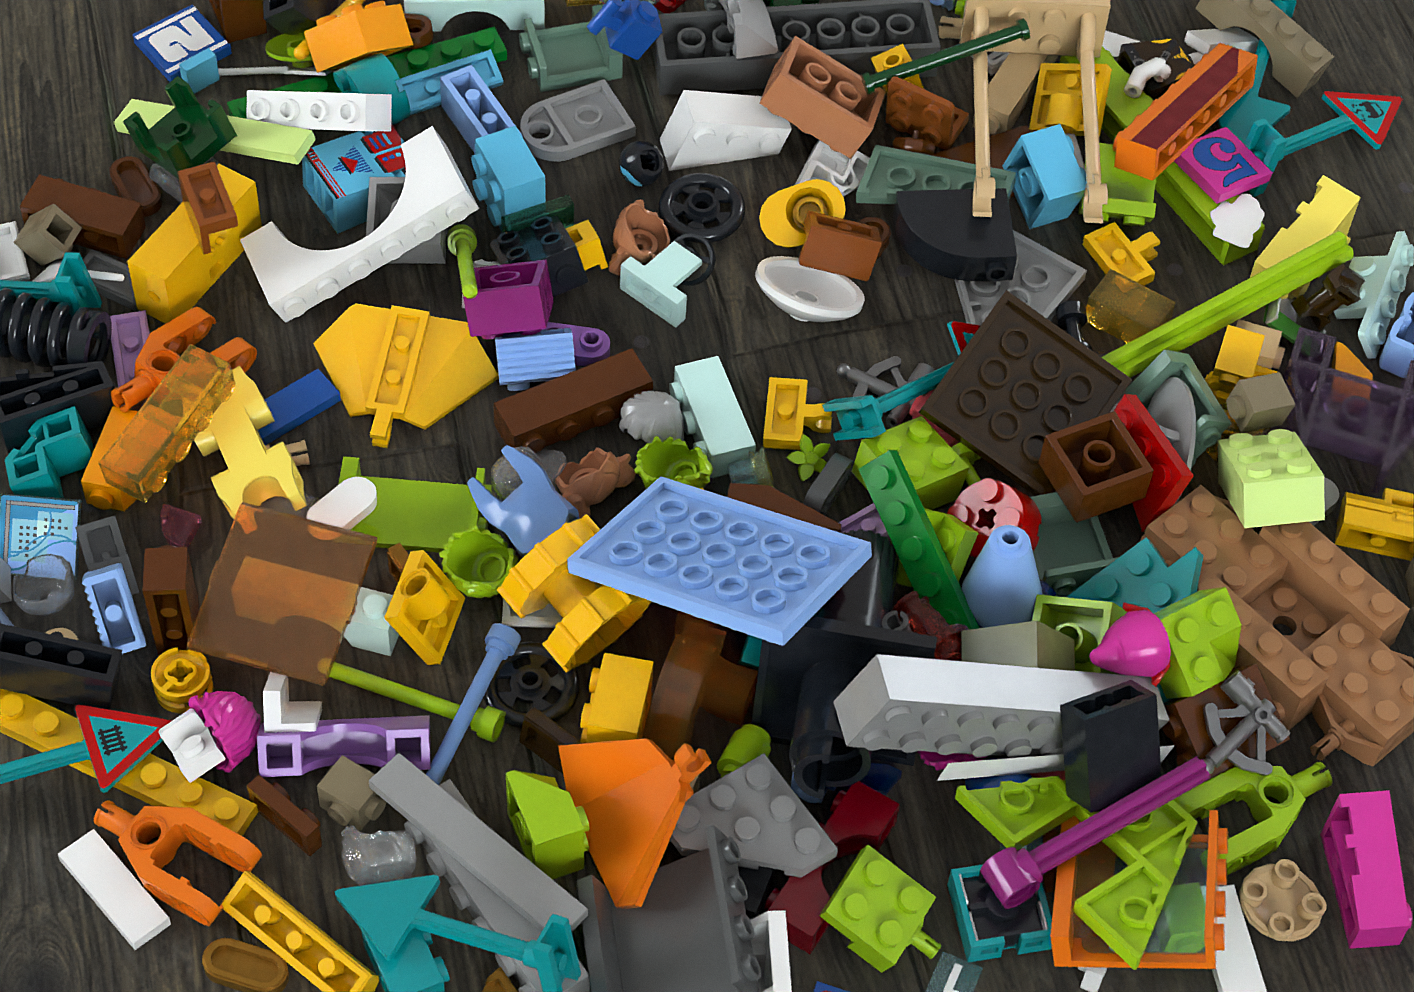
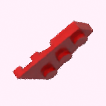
[1114,394,1194,532]

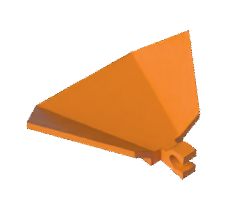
[558,738,712,909]

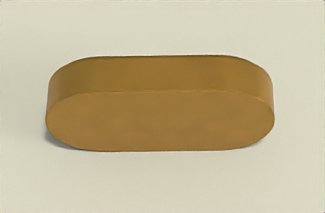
[202,938,289,992]

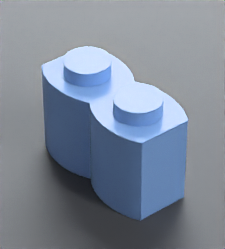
[1379,292,1414,379]

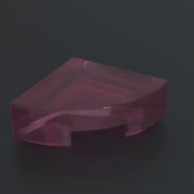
[160,504,202,548]

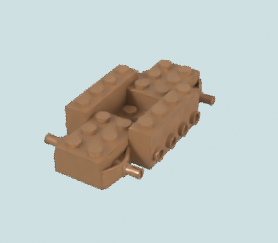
[1140,485,1414,766]

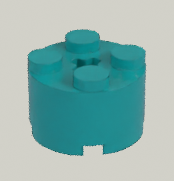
[333,53,410,134]

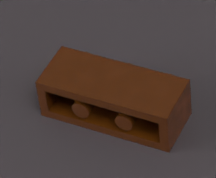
[20,174,146,259]
[142,545,201,657]

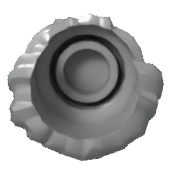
[619,390,684,443]

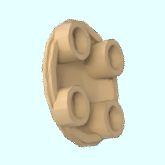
[1239,859,1327,942]

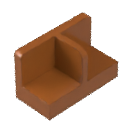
[178,161,238,255]
[798,210,882,281]

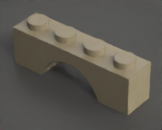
[1195,0,1335,98]

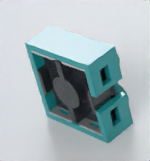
[947,865,1052,962]

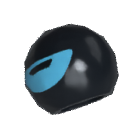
[618,141,664,187]

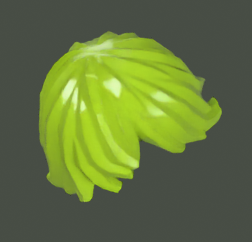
[634,436,713,489]
[439,525,519,598]

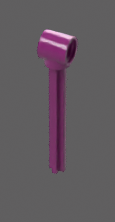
[980,756,1211,909]

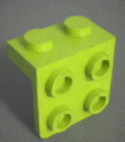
[1078,143,1156,226]

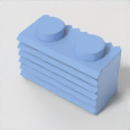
[495,328,576,391]
[82,563,146,654]

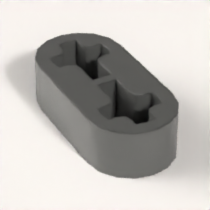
[803,452,855,515]

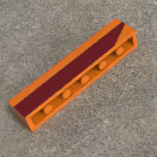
[1113,43,1258,181]

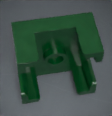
[123,76,237,179]

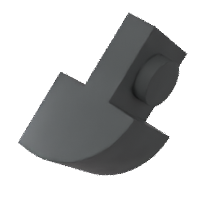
[75,515,139,595]

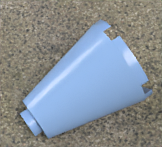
[962,525,1043,628]

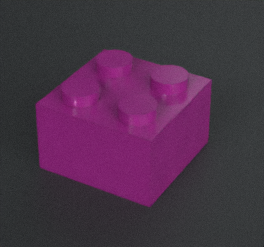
[463,259,554,339]

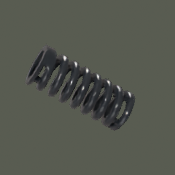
[0,288,112,367]

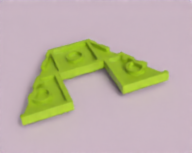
[955,776,1197,970]

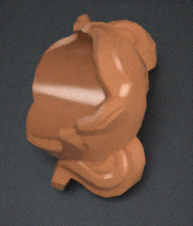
[609,200,670,276]
[555,447,636,518]

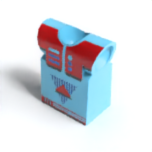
[302,124,406,234]

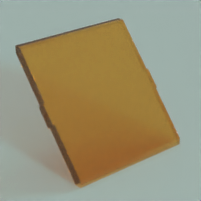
[187,502,377,686]

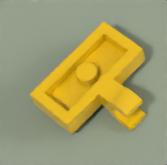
[1083,222,1160,295]
[763,377,832,450]

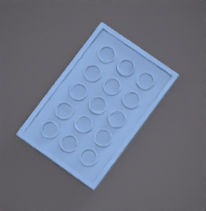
[567,476,872,646]

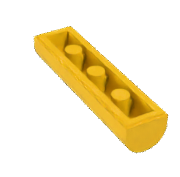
[221,871,379,992]

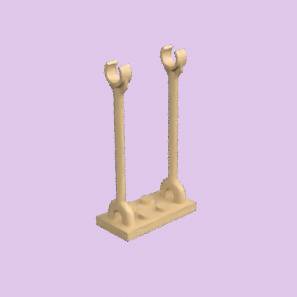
[960,0,1111,223]

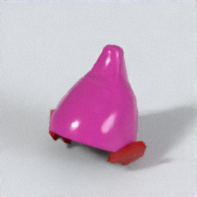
[1089,602,1171,687]

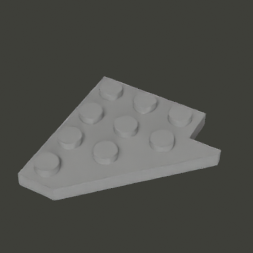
[954,230,1087,326]

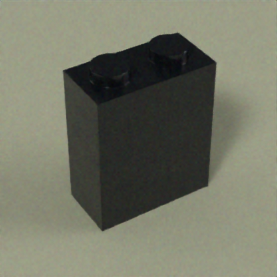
[1060,680,1161,813]

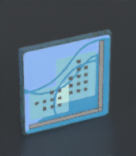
[0,493,82,580]

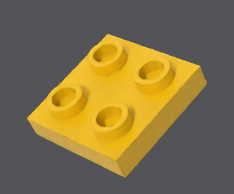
[1029,63,1112,136]
[384,550,466,665]

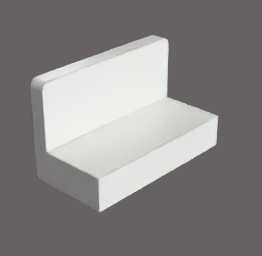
[263,669,322,732]

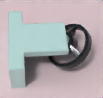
[620,234,716,328]

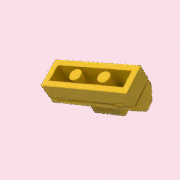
[1335,488,1414,561]

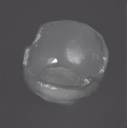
[13,554,75,616]

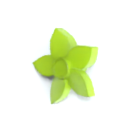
[786,434,830,481]

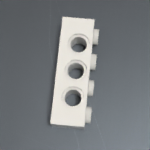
[247,90,392,132]

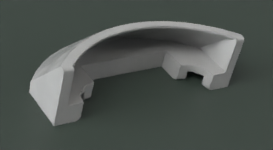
[704,0,778,59]

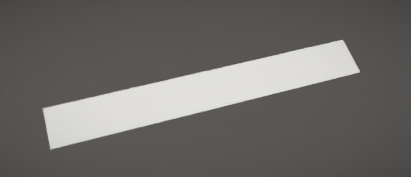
[937,745,1174,781]

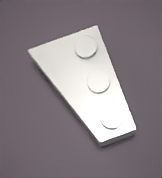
[660,90,792,171]

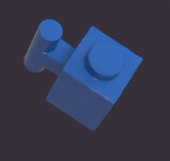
[587,0,662,60]

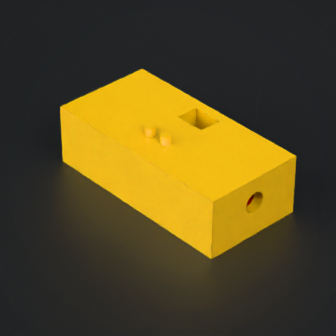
[127,164,262,324]

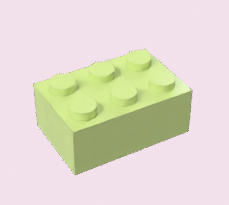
[1217,429,1325,528]

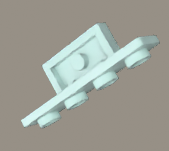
[1334,231,1414,359]

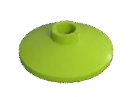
[265,32,313,68]

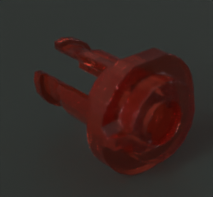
[893,591,970,661]

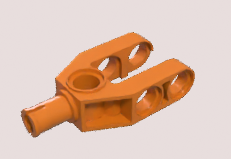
[111,307,257,412]
[94,800,262,926]

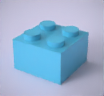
[1002,124,1087,229]
[471,126,546,233]

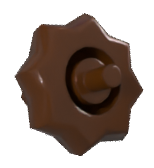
[893,130,935,156]

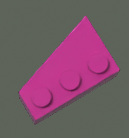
[1320,790,1412,949]

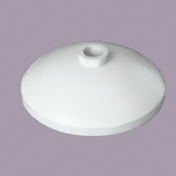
[755,256,865,322]

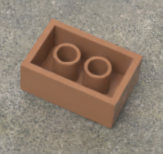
[759,36,886,159]

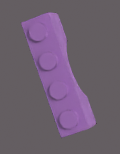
[257,715,431,777]

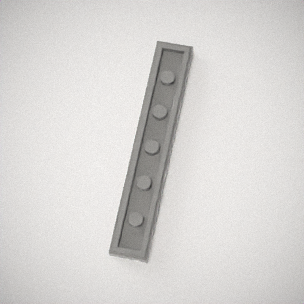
[368,753,588,932]

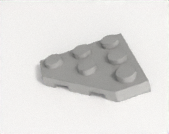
[670,754,838,878]

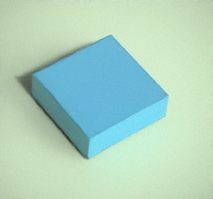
[179,48,220,94]

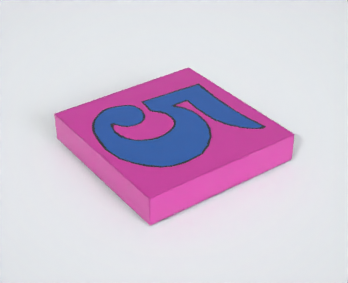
[1174,127,1273,204]

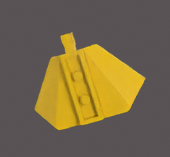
[313,303,499,448]

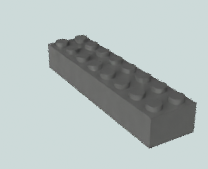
[651,0,941,95]

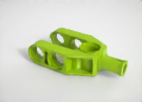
[1173,762,1332,876]

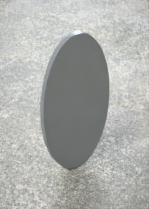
[1147,377,1196,506]

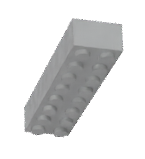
[833,654,1169,758]

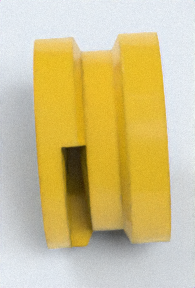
[151,647,213,714]

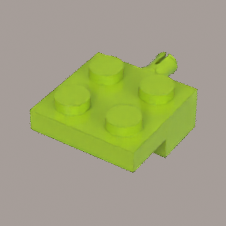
[819,845,941,973]

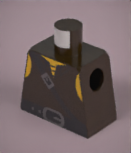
[1117,38,1203,101]

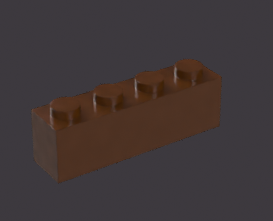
[494,348,653,455]

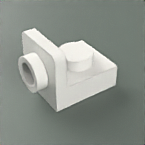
[159,709,226,783]

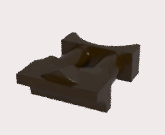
[1291,263,1365,330]

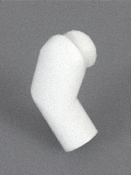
[1124,57,1171,98]

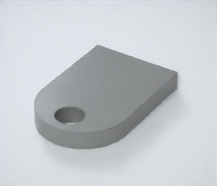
[520,79,636,161]

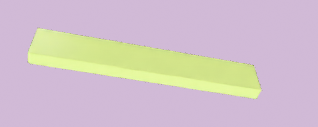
[114,99,316,165]

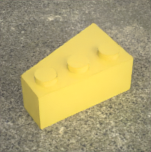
[1250,175,1361,300]

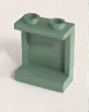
[519,4,623,92]
[1117,349,1232,467]
[1030,492,1119,597]

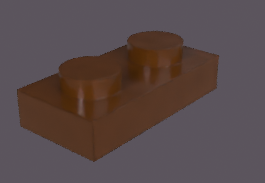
[246,775,322,857]

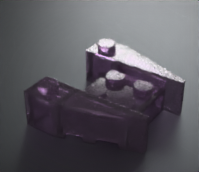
[1283,327,1414,494]

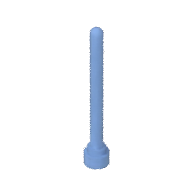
[426,623,521,785]

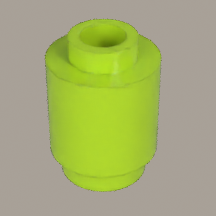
[717,724,771,777]

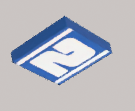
[133,4,232,82]

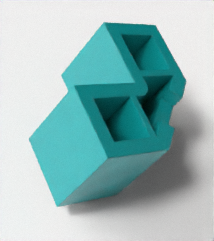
[5,406,94,500]

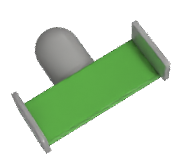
[1263,298,1326,357]

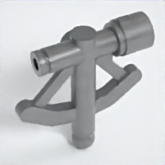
[837,356,935,427]
[1202,671,1291,775]

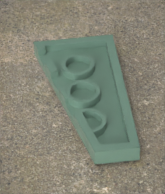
[856,145,1016,204]

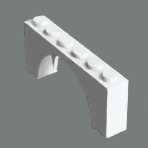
[240,126,479,323]

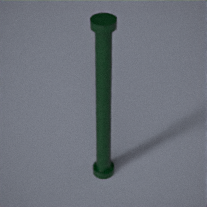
[861,18,1031,95]

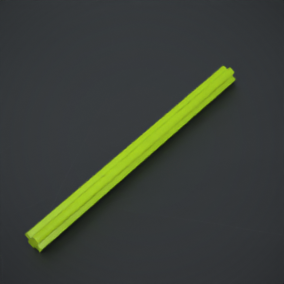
[973,231,1354,461]

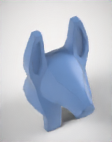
[467,445,580,558]

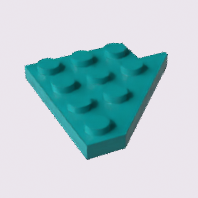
[1067,537,1204,703]

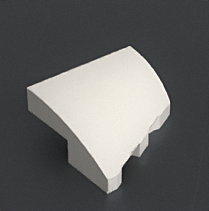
[795,140,870,197]

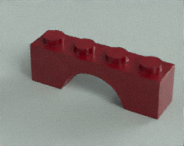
[764,781,900,954]

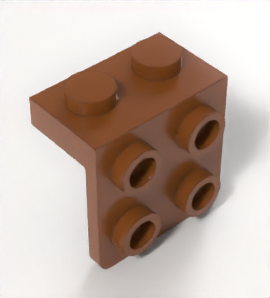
[886,76,969,150]

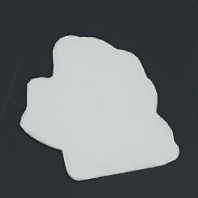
[1210,193,1264,248]

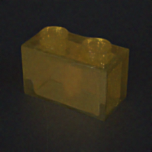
[1086,269,1176,344]

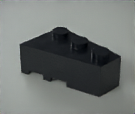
[0,361,116,455]

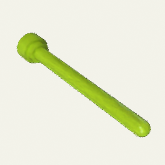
[447,224,478,299]
[318,659,506,743]

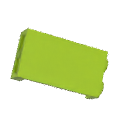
[334,456,493,553]

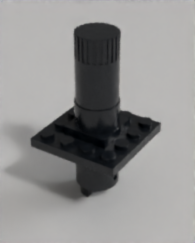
[752,529,937,800]

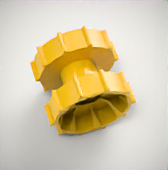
[497,514,652,673]

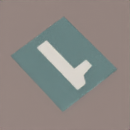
[925,951,983,992]

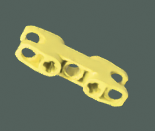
[182,366,307,536]

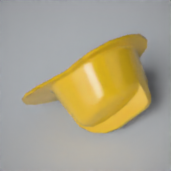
[759,179,846,248]

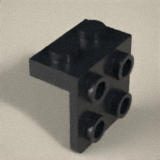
[490,216,589,297]

